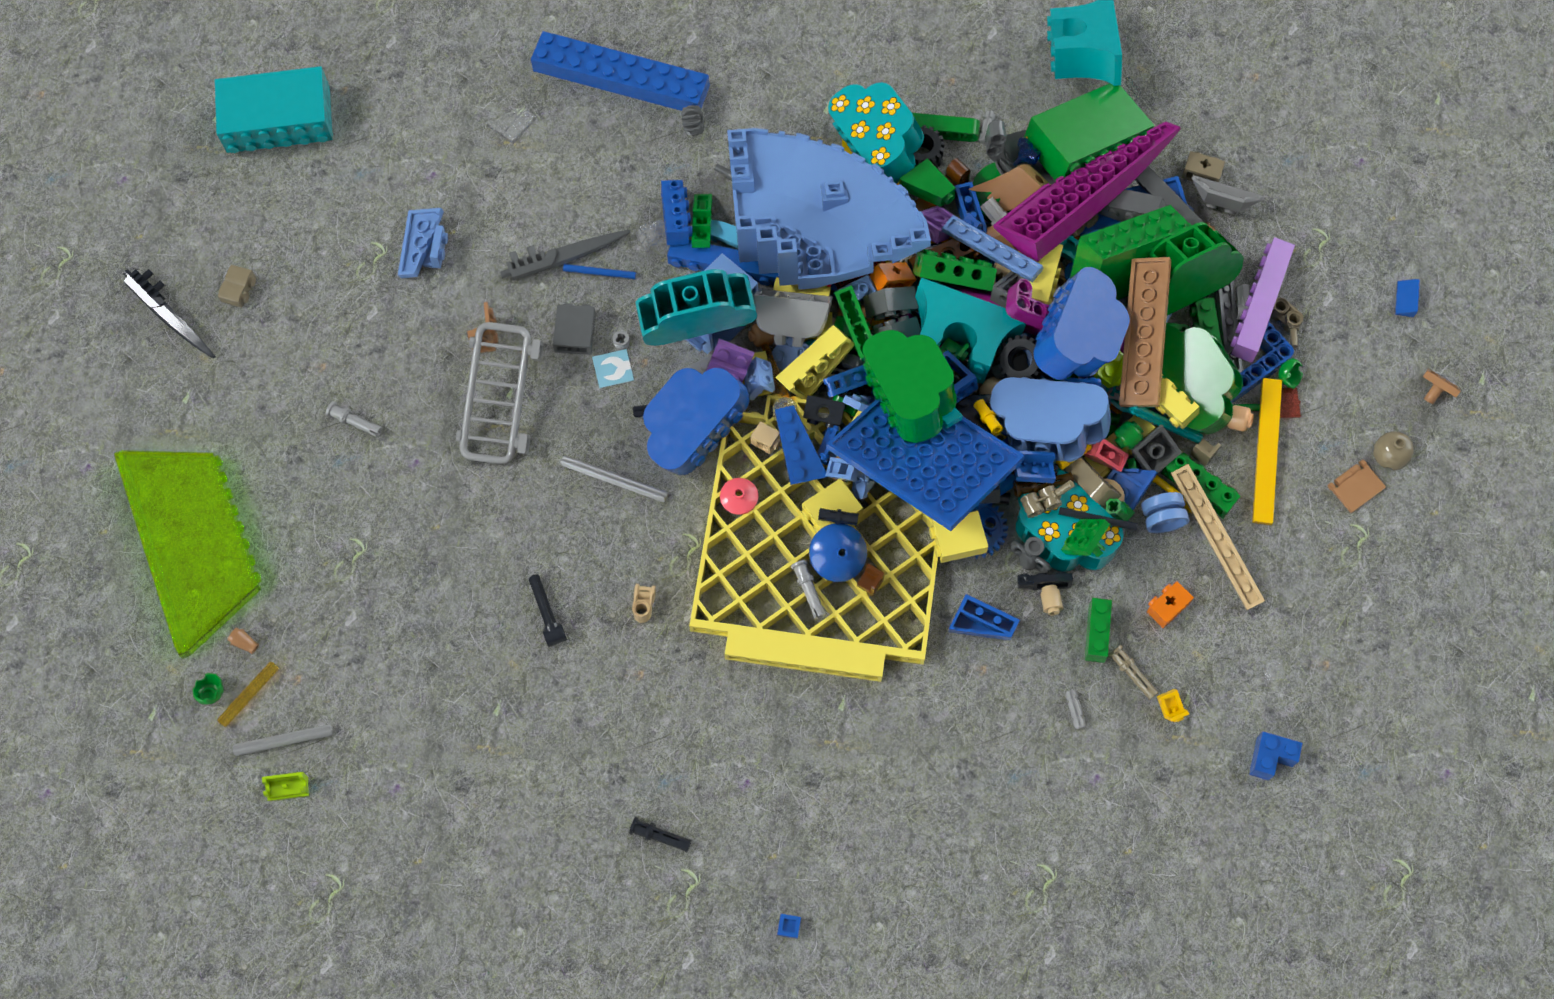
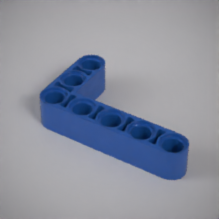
[1231,322,1294,403]

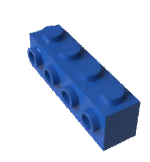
[661,180,692,245]

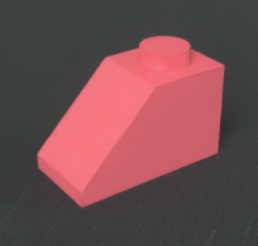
[1084,439,1129,472]

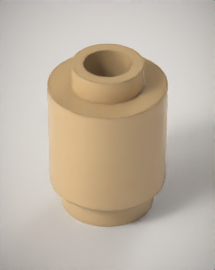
[1040,585,1063,616]

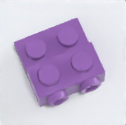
[921,206,960,243]
[706,339,754,382]

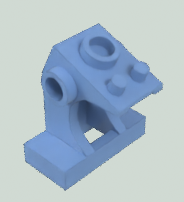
[825,457,875,500]

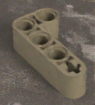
[1064,456,1122,508]

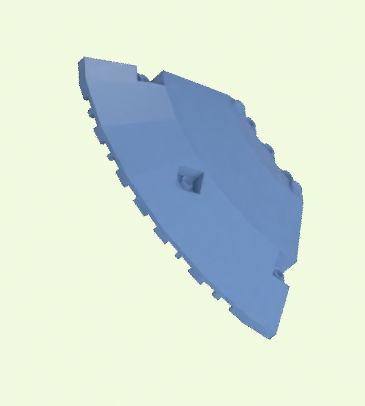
[727,128,931,290]

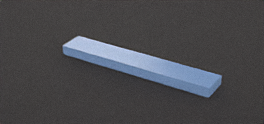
[942,215,1044,282]

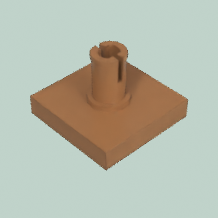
[1423,368,1461,404]

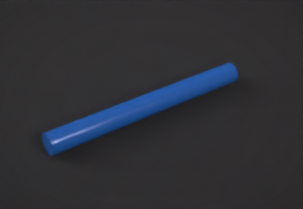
[563,264,636,279]

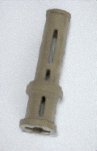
[1108,645,1159,700]

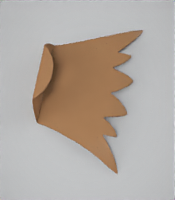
[969,164,1051,211]

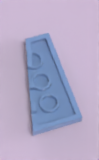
[398,208,444,278]

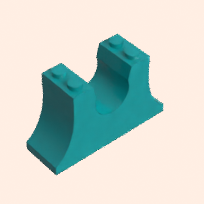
[1047,0,1122,86]
[915,278,1026,384]

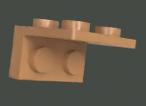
[467,302,499,353]

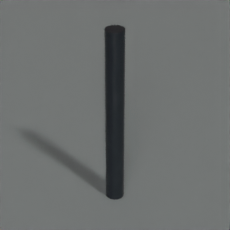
[1058,507,1138,531]

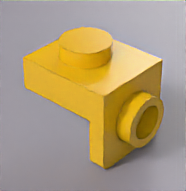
[1157,689,1189,722]

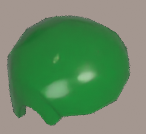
[1278,358,1303,389]
[192,673,224,705]

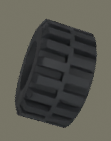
[913,125,945,169]
[997,335,1045,380]

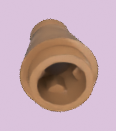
[228,627,259,654]

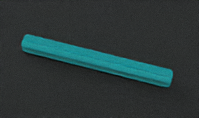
[1129,406,1203,443]

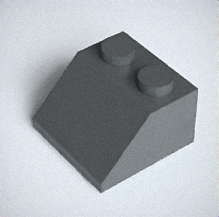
[1131,425,1182,472]

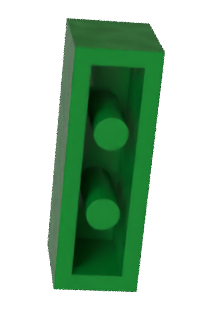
[1084,598,1112,663]

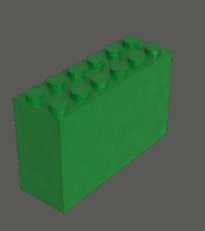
[1023,83,1155,181]
[1070,205,1192,300]

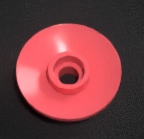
[720,478,758,515]

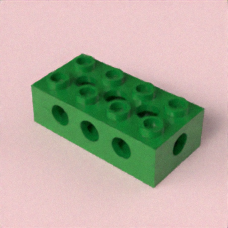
[913,249,997,291]

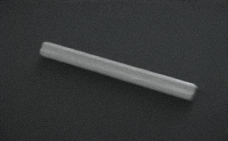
[561,455,668,502]

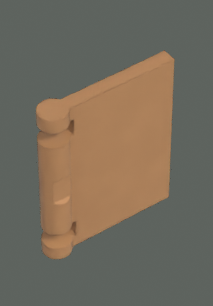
[1327,459,1386,513]

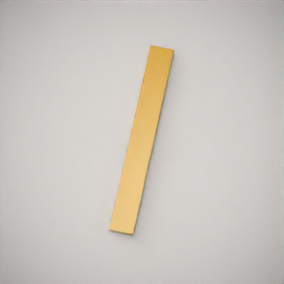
[1252,378,1282,525]

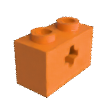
[870,262,916,291]
[1147,581,1194,629]

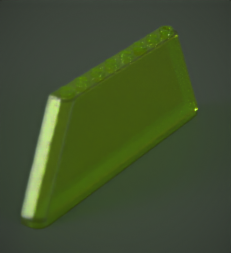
[114,450,262,659]

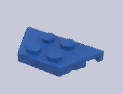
[1107,468,1158,510]

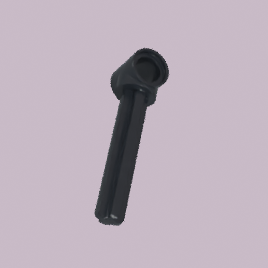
[529,574,567,647]

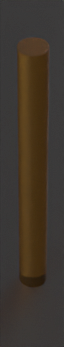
[761,342,791,403]

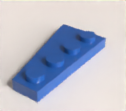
[774,405,827,485]

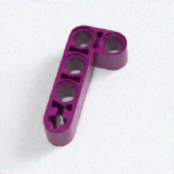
[1006,279,1049,330]

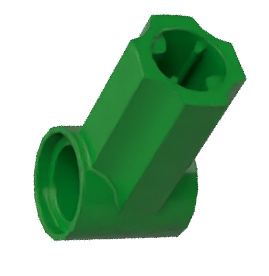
[1105,498,1135,521]

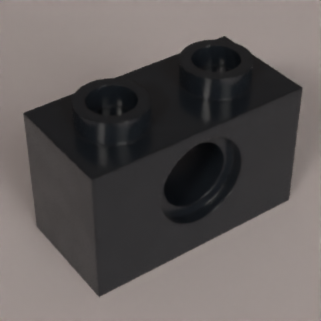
[803,395,846,428]

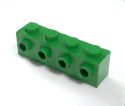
[1189,298,1222,344]
[1161,453,1240,519]

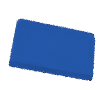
[1395,279,1420,317]

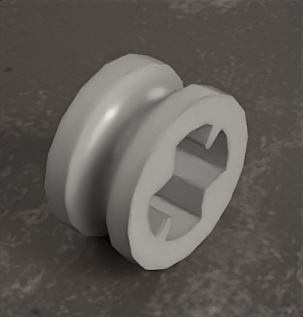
[613,331,630,350]

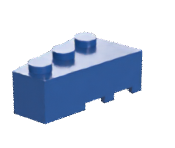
[948,594,1020,640]

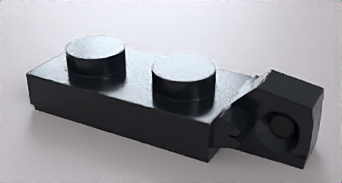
[1017,572,1073,590]

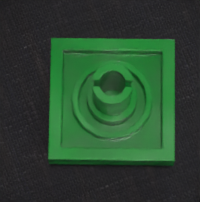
[1061,519,1110,557]

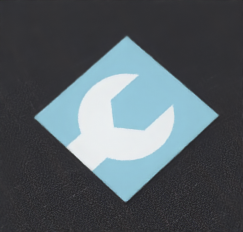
[592,349,634,388]

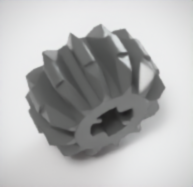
[681,105,705,136]

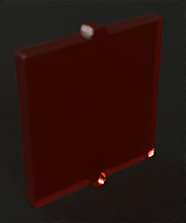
[1280,388,1301,418]

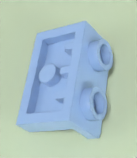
[744,357,775,400]

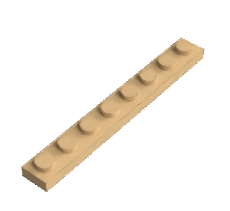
[1171,464,1265,610]

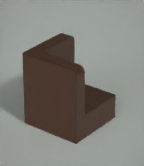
[857,564,885,596]

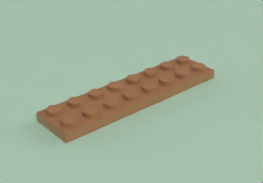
[1119,257,1171,407]

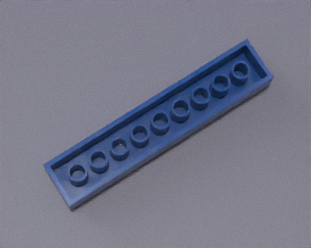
[531,31,710,111]

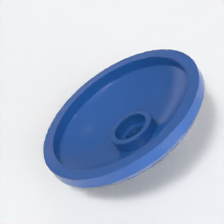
[809,523,867,582]

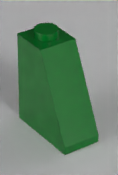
[899,158,956,207]

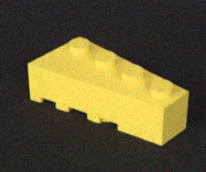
[1030,244,1063,306]
[775,325,855,400]
[1155,374,1199,429]

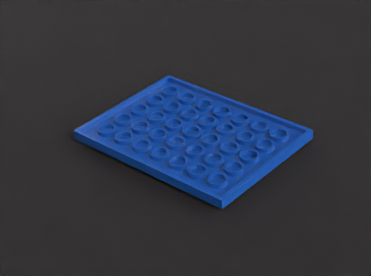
[827,399,1025,531]

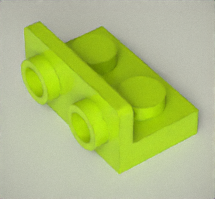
[1092,351,1123,388]

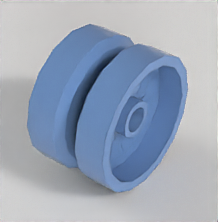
[1141,492,1190,533]

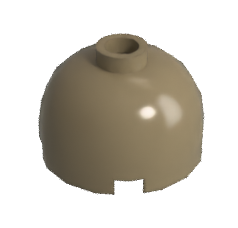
[1373,431,1414,470]

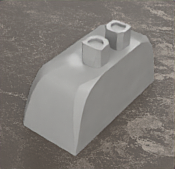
[754,289,833,347]

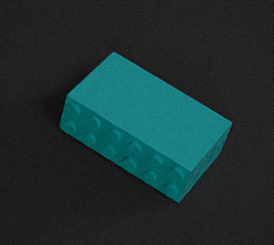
[214,66,333,153]

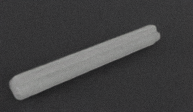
[232,724,333,756]

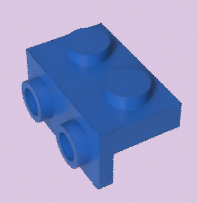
[1014,450,1056,483]

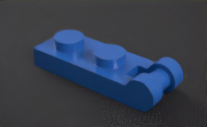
[823,365,867,397]

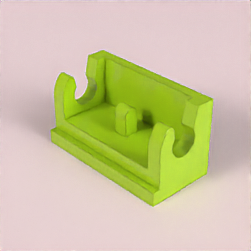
[262,772,309,801]

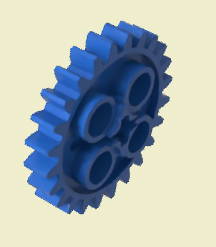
[968,503,1008,559]

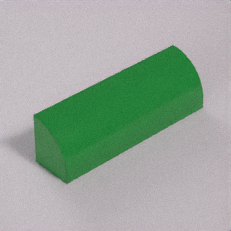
[834,285,872,362]

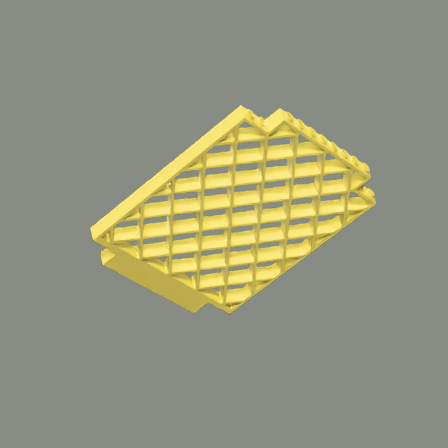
[689,394,938,682]

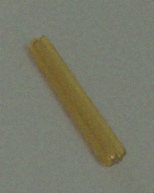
[217,661,279,727]

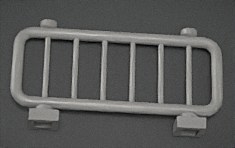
[456,322,544,464]

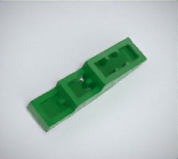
[692,194,712,248]

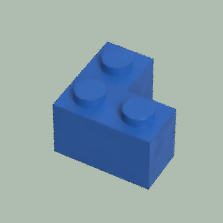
[1249,732,1303,781]

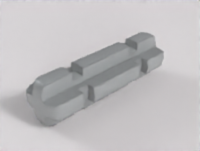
[978,111,995,144]
[1065,690,1086,729]

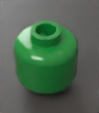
[1114,421,1144,450]

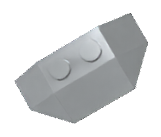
[1192,175,1264,214]

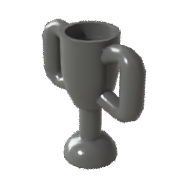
[1010,537,1051,574]

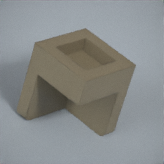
[1190,439,1221,466]

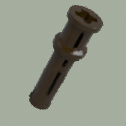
[1013,472,1074,497]

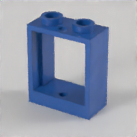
[943,350,978,403]

